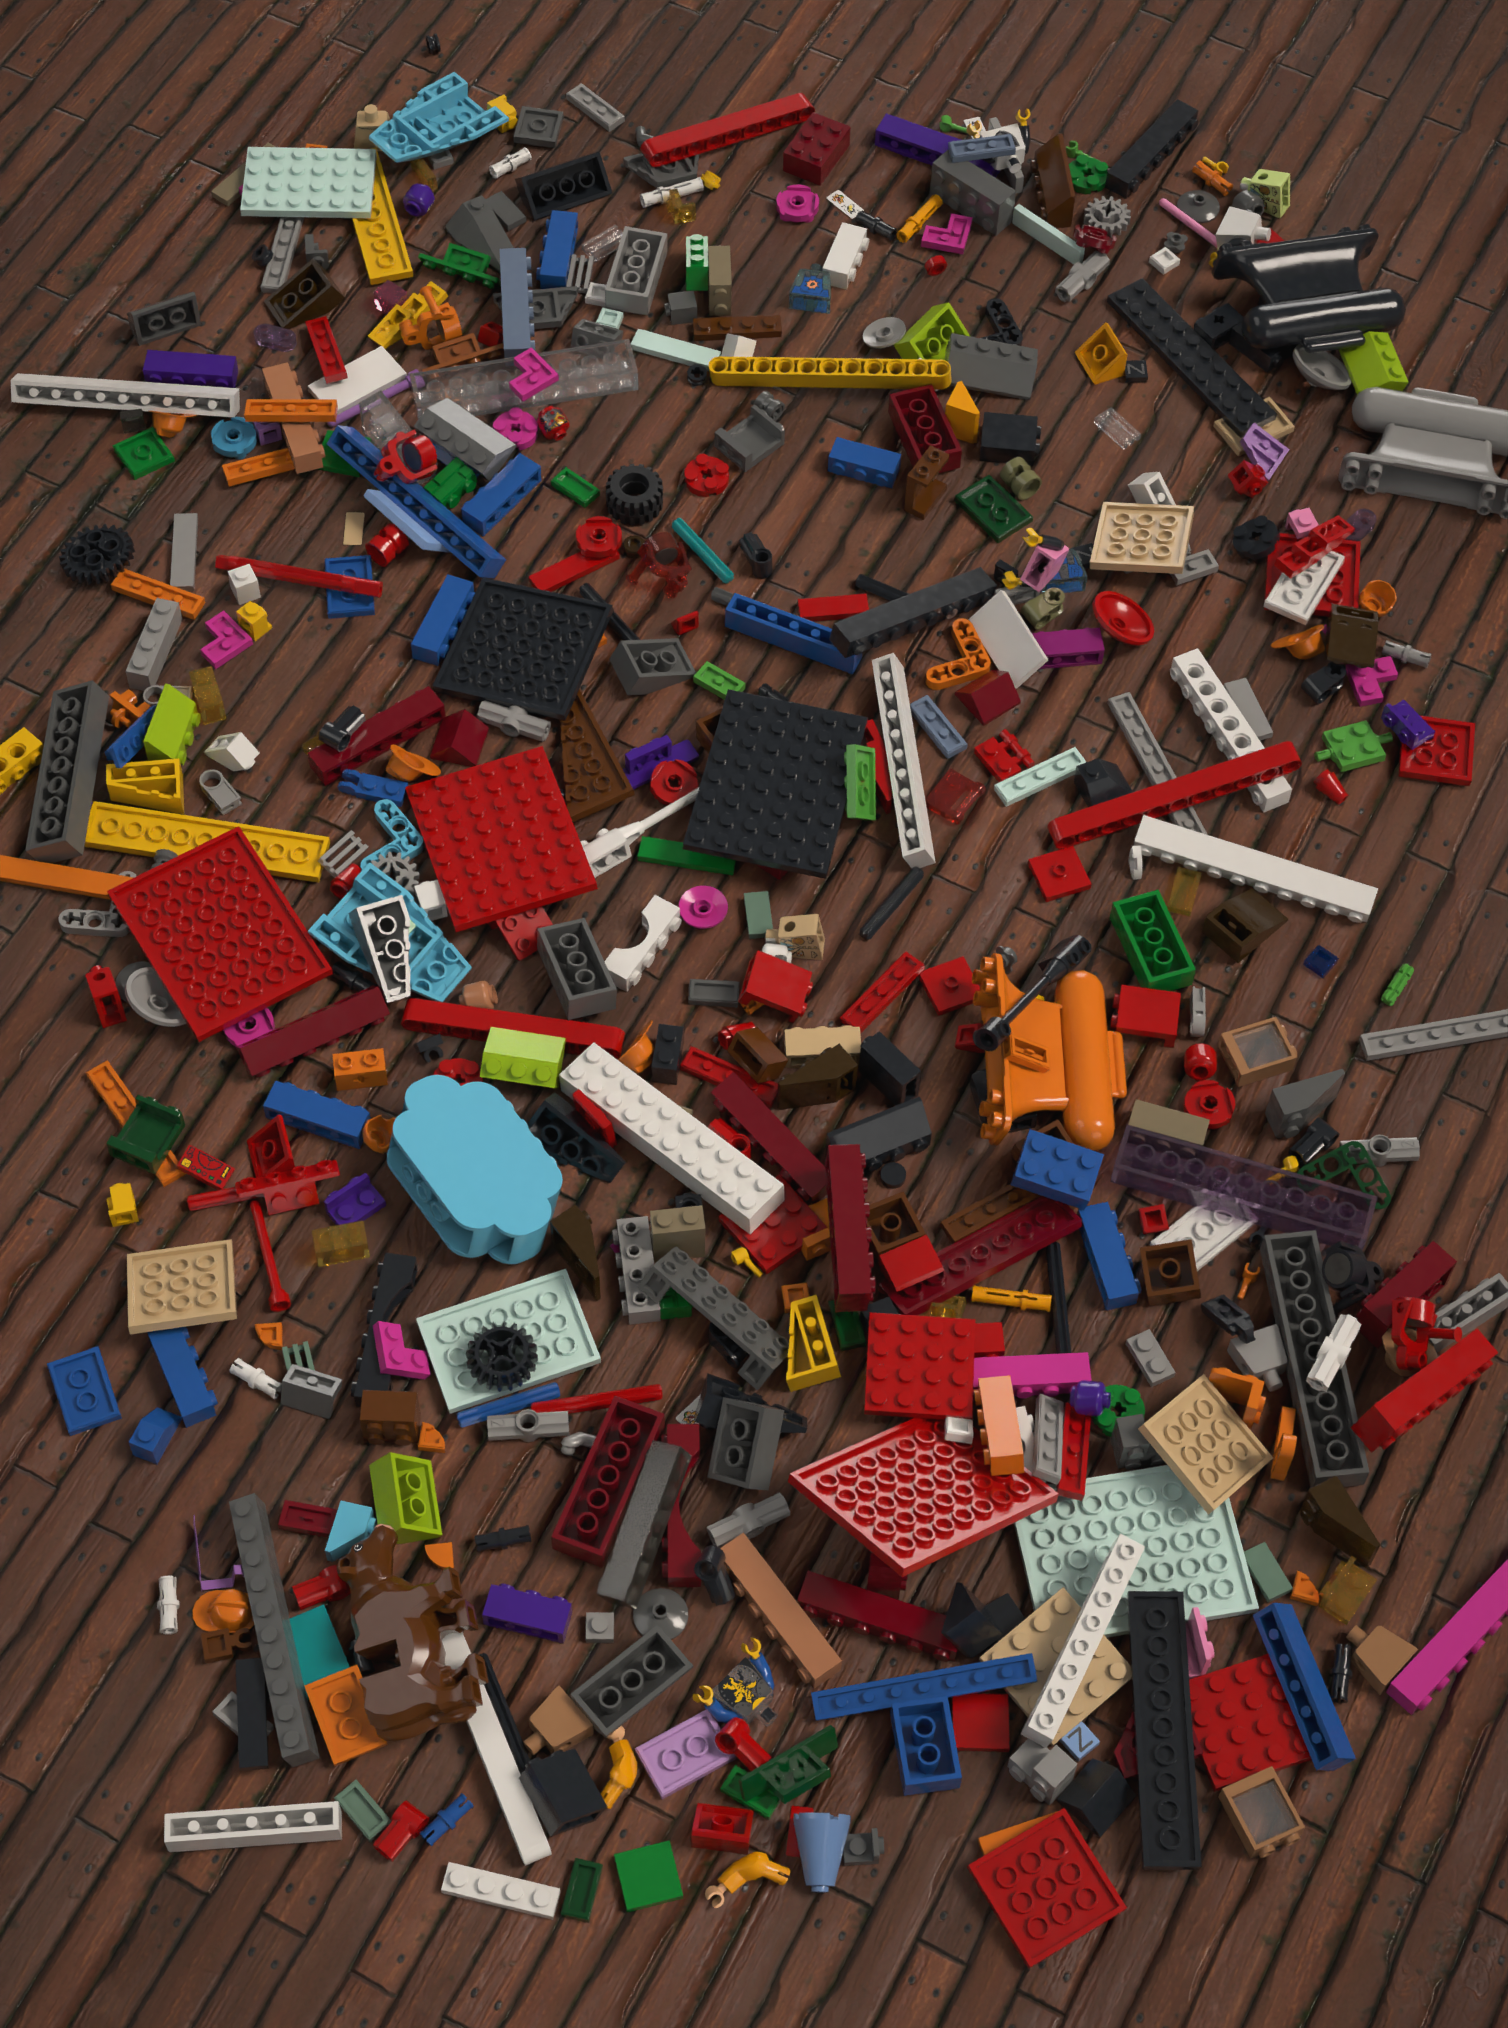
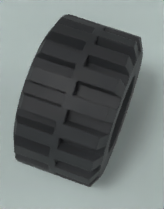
[606,464,663,526]

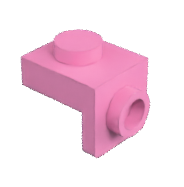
[1285,508,1318,539]

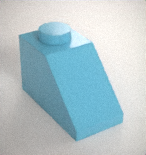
[325,1501,377,1562]

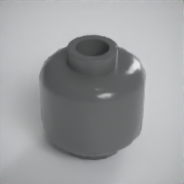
[1232,190,1264,216]

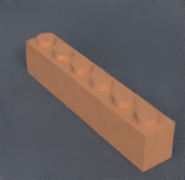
[262,362,325,474]
[720,1532,842,1689]

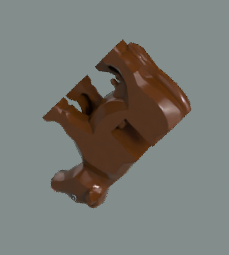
[337,1524,488,1742]

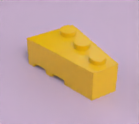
[106,758,184,814]
[786,1295,841,1392]

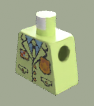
[1240,169,1290,218]

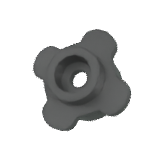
[1164,232,1188,253]
[996,946,1017,973]

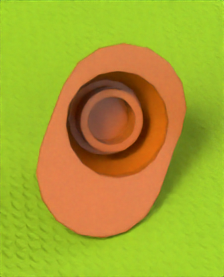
[148,411,197,437]
[1271,624,1325,660]
[386,744,441,782]
[618,1020,655,1073]
[192,1589,254,1633]

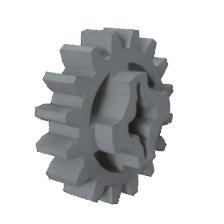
[1084,196,1131,238]
[371,852,419,896]

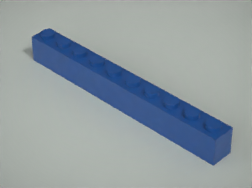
[327,425,506,578]

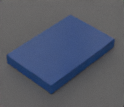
[325,555,375,619]
[47,1346,122,1436]

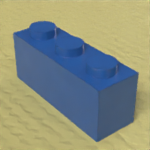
[828,437,901,488]

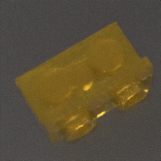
[1319,1556,1377,1625]

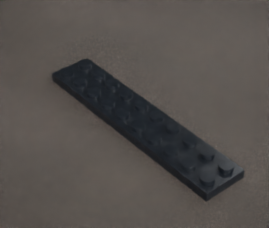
[1107,278,1277,438]
[1127,1591,1202,1870]

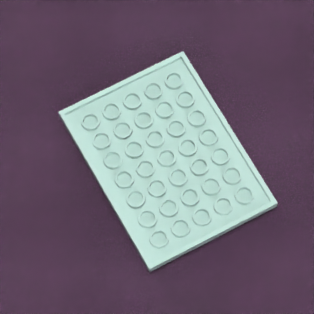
[1013,1465,1259,1638]

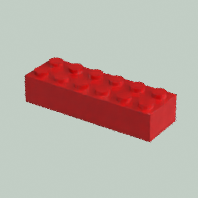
[1350,1328,1498,1453]

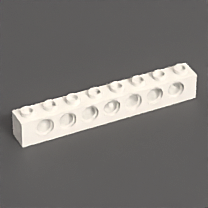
[1170,648,1292,813]
[1021,1533,1145,1748]

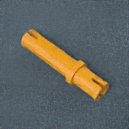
[896,194,943,243]
[971,1285,1052,1312]

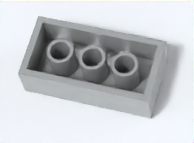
[605,226,668,315]

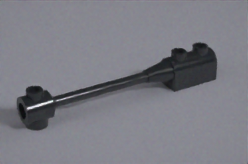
[973,935,1092,1051]

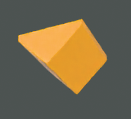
[1075,322,1127,384]
[945,381,980,444]

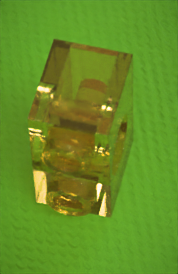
[189,666,226,725]
[312,1221,370,1267]

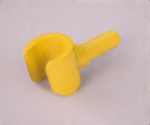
[1202,156,1229,176]
[1266,1156,1299,1183]
[731,1247,763,1278]

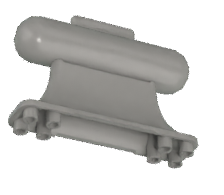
[1338,387,1508,519]

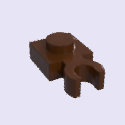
[201,1628,252,1663]

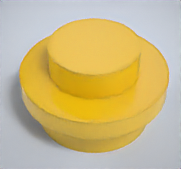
[700,170,721,190]

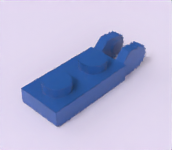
[337,769,408,807]

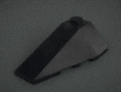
[527,1093,626,1183]

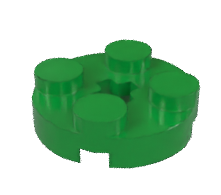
[1069,155,1108,194]
[1091,1385,1145,1437]

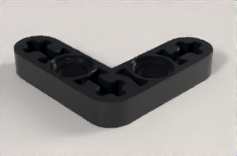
[981,298,1023,346]

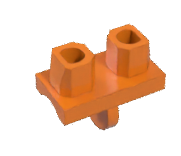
[110,689,151,728]

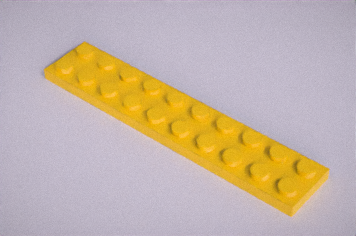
[84,801,330,883]

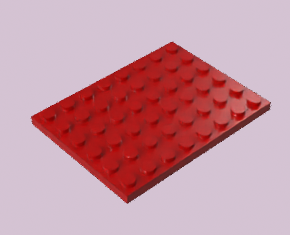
[405,746,598,932]
[107,826,333,1042]
[788,1418,1059,1577]

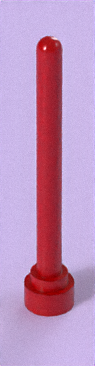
[250,1200,291,1312]

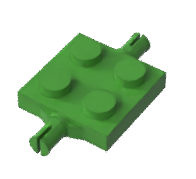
[1314,720,1393,772]

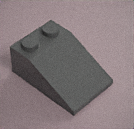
[609,638,696,695]
[1265,1069,1345,1139]

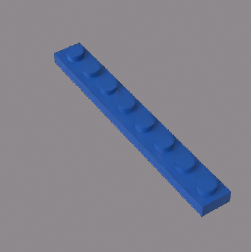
[811,1653,1038,1721]

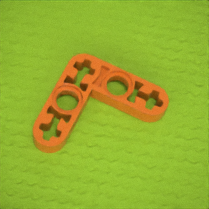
[925,618,991,690]
[1270,1406,1297,1481]

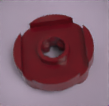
[1073,225,1117,254]

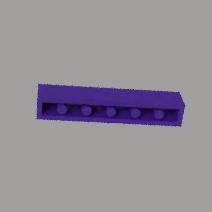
[875,113,1000,178]

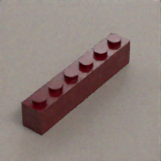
[308,686,446,786]
[236,985,390,1078]
[711,1072,827,1204]
[797,1571,958,1662]

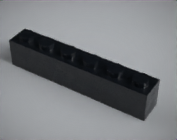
[1105,99,1198,199]

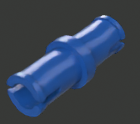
[419,1793,474,1847]

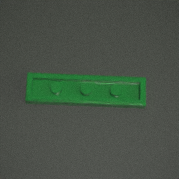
[638,836,736,875]

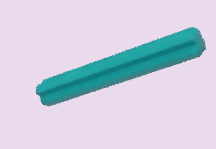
[672,518,734,584]

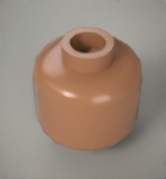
[459,980,498,1009]

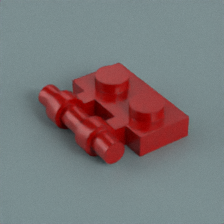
[974,729,1035,782]

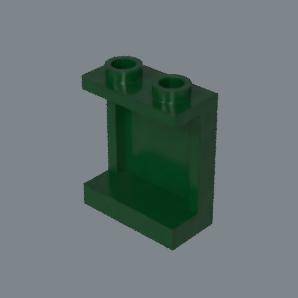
[106,1095,185,1174]

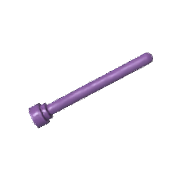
[327,369,425,427]

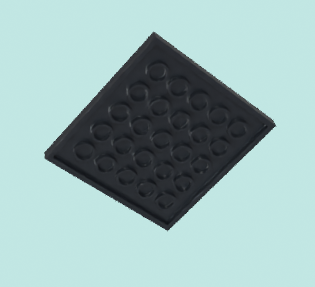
[433,577,614,721]

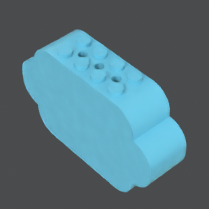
[387,1075,563,1264]

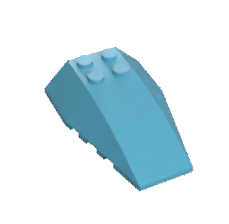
[369,72,509,163]
[308,862,472,1002]

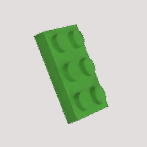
[844,744,876,821]

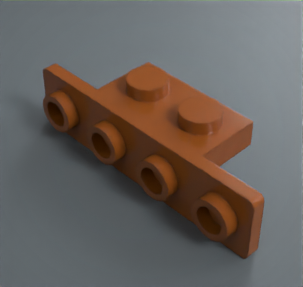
[420,333,504,380]

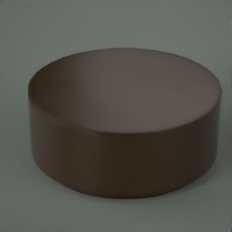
[623,535,646,559]

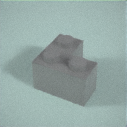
[1007,1739,1077,1805]

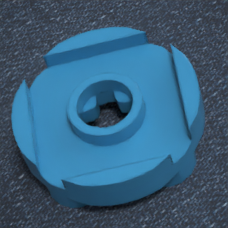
[211,417,257,460]

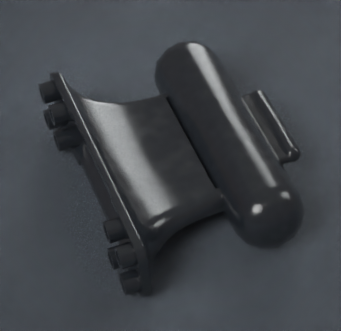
[1211,224,1406,353]

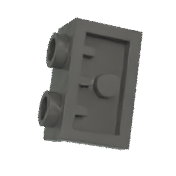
[571,319,623,359]

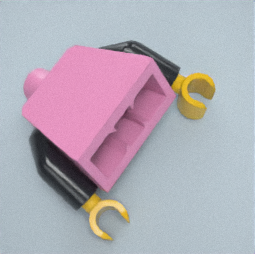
[1002,528,1069,592]

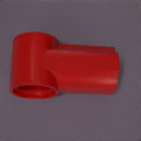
[708,1118,752,1160]
[292,1565,351,1610]
[715,1717,771,1771]
[373,1800,429,1862]

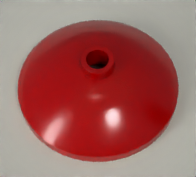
[1092,591,1154,645]

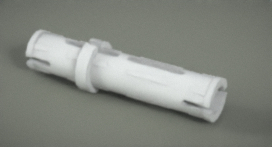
[640,177,704,208]

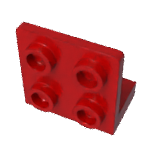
[488,906,553,961]

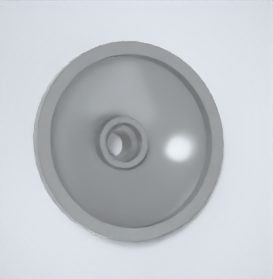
[1293,344,1352,390]
[125,967,187,1027]

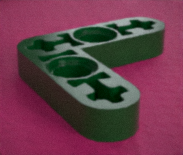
[1296,1141,1391,1209]

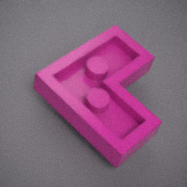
[921,214,973,254]
[509,347,559,401]
[200,610,253,669]
[1346,656,1398,707]
[373,1321,431,1380]

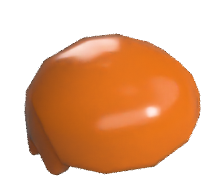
[1359,580,1397,617]
[362,1115,396,1153]

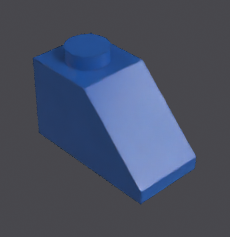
[128,1407,182,1465]

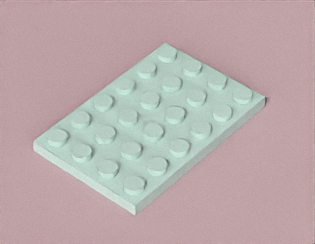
[240,147,377,218]
[416,1269,601,1414]

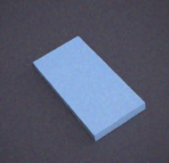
[364,489,450,552]

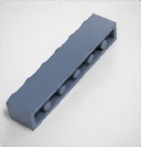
[500,248,535,364]

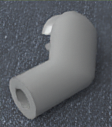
[561,1432,596,1455]

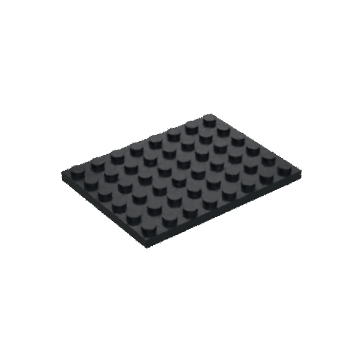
[683,689,868,879]

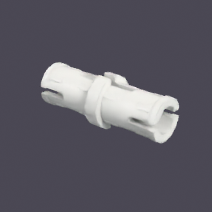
[489,148,532,179]
[230,1358,282,1399]
[157,1576,179,1634]

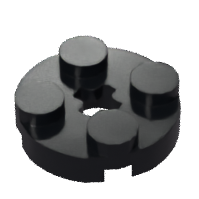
[1233,515,1280,560]

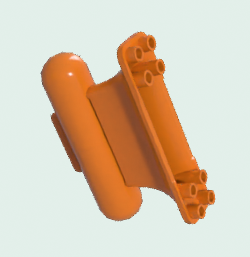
[972,953,1127,1152]

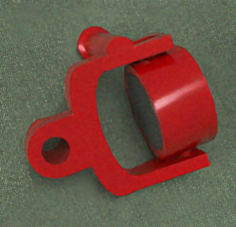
[374,429,438,484]
[1391,1297,1462,1370]

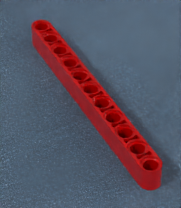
[1047,741,1302,849]

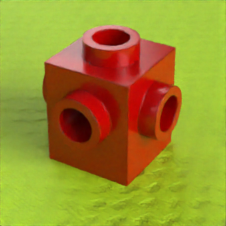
[1228,460,1268,498]

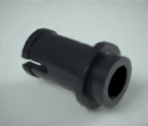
[349,1640,375,1676]

